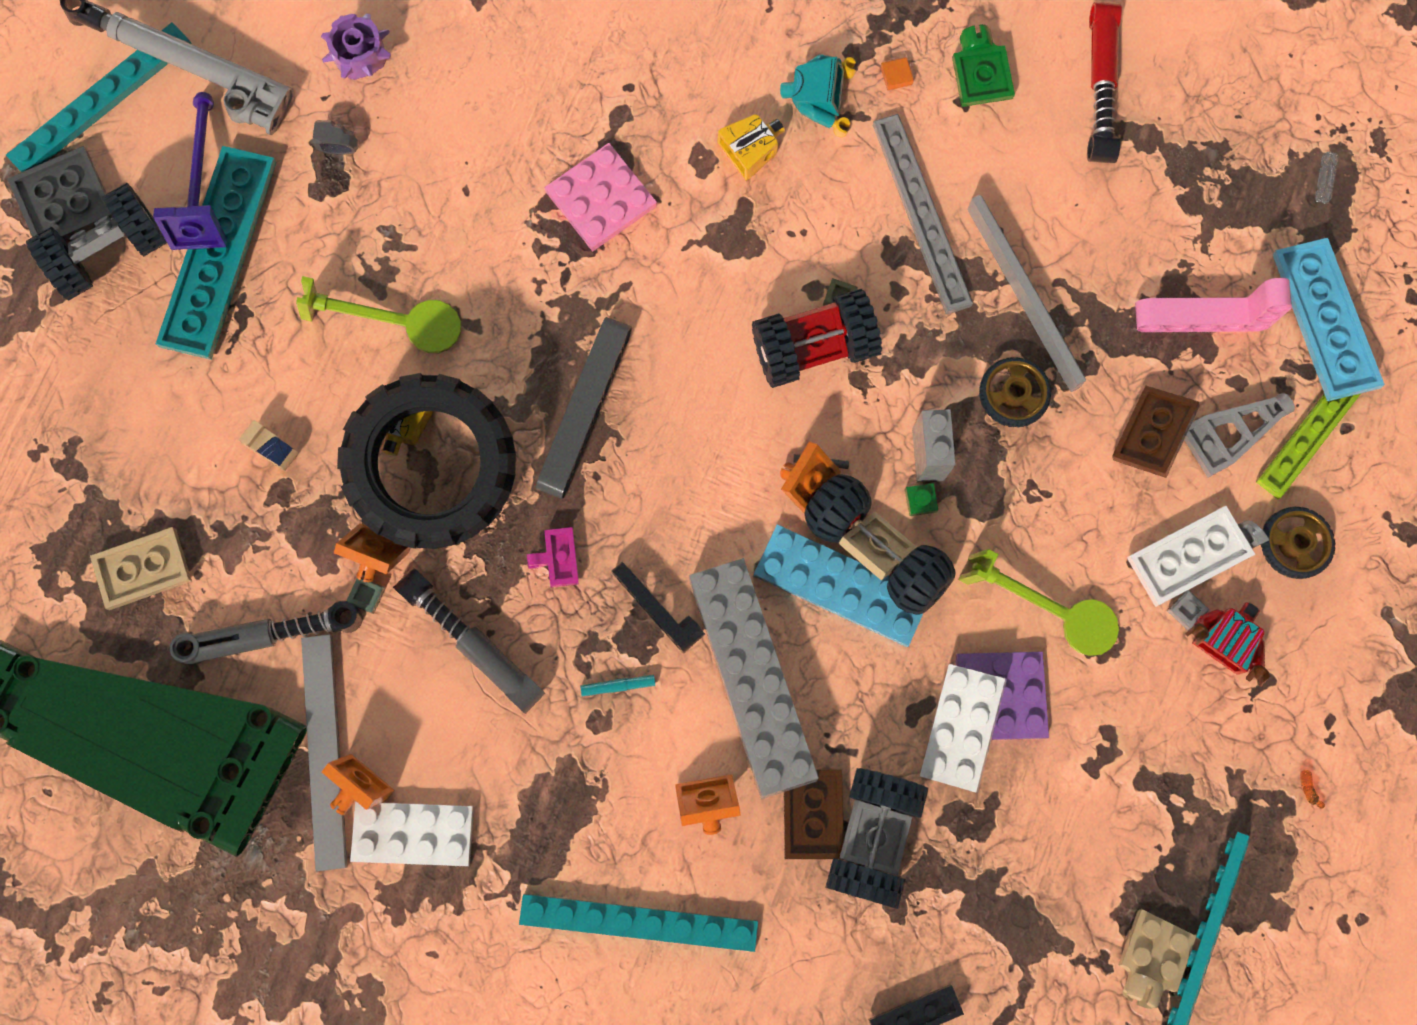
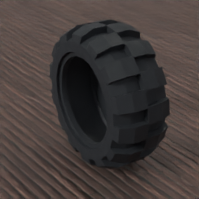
[337,373,517,549]

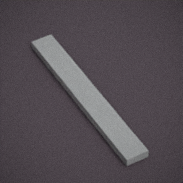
[872,114,973,315]
[967,195,1086,392]
[301,635,347,871]

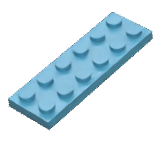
[1273,238,1385,402]
[753,524,923,647]

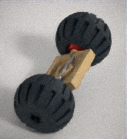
[805,474,956,615]

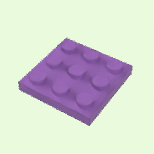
[956,652,1049,740]

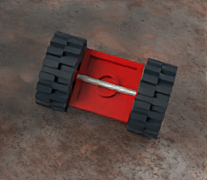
[752,289,882,388]

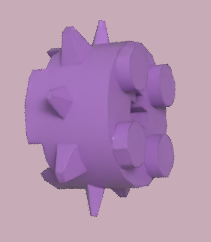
[321,13,391,80]

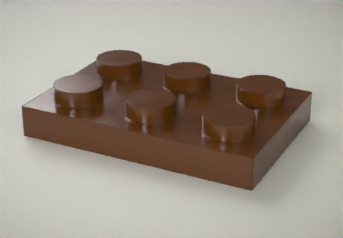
[1112,386,1200,478]
[784,770,844,859]

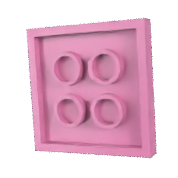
[544,143,657,252]

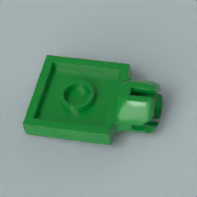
[952,24,1015,107]

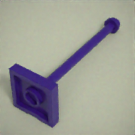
[153,92,227,250]

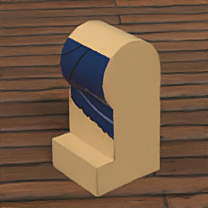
[238,420,299,471]

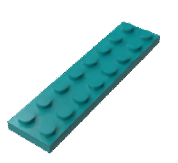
[155,146,277,360]

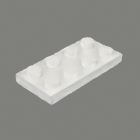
[1127,506,1255,607]
[920,664,1007,793]
[350,802,474,866]

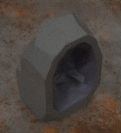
[313,120,360,155]

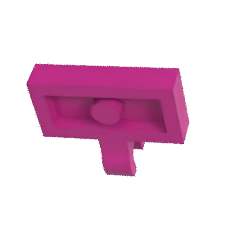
[527,527,579,588]

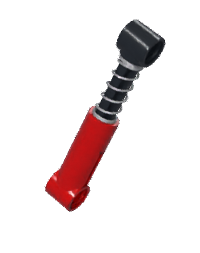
[1087,2,1122,163]

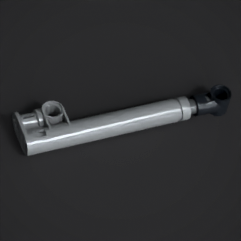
[60,0,293,135]

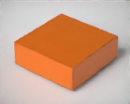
[880,57,914,91]

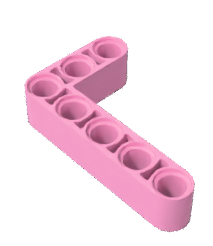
[1135,278,1292,332]

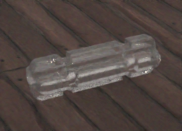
[1315,151,1339,203]

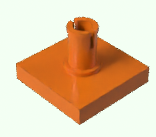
[780,442,841,514]
[334,523,410,582]
[322,754,395,815]
[675,774,741,835]

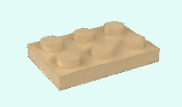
[90,527,192,610]

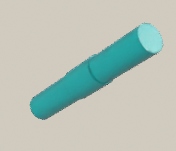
[580,675,656,697]

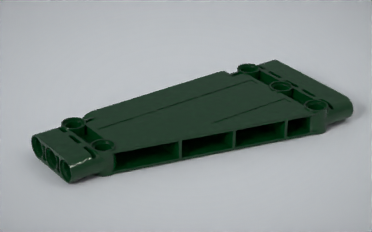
[0,640,307,857]

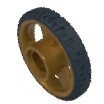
[979,357,1052,427]
[1261,507,1336,579]

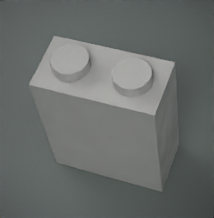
[912,409,955,482]

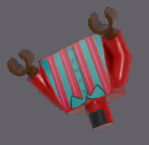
[1185,602,1270,687]

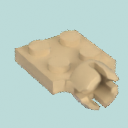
[1118,909,1196,1009]

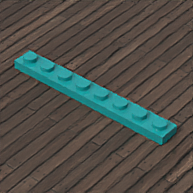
[6,22,192,173]
[1167,832,1250,1025]
[519,894,758,952]

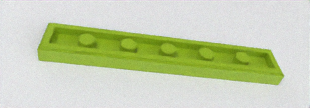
[1256,393,1361,499]

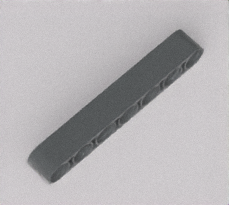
[536,317,632,499]

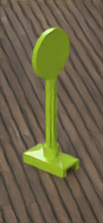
[296,276,461,353]
[958,549,1119,656]

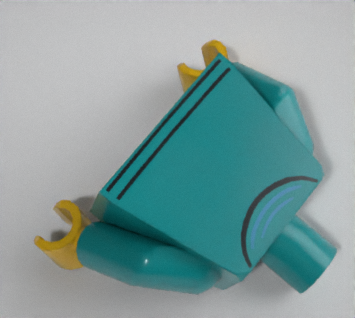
[780,54,856,138]

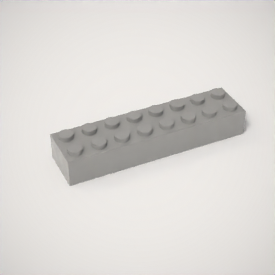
[689,558,818,800]

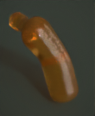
[1300,770,1325,809]

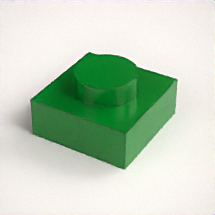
[905,483,938,516]

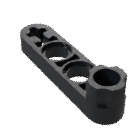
[611,562,705,653]

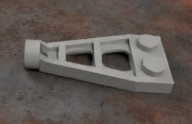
[1184,393,1295,478]

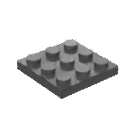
[8,146,113,241]

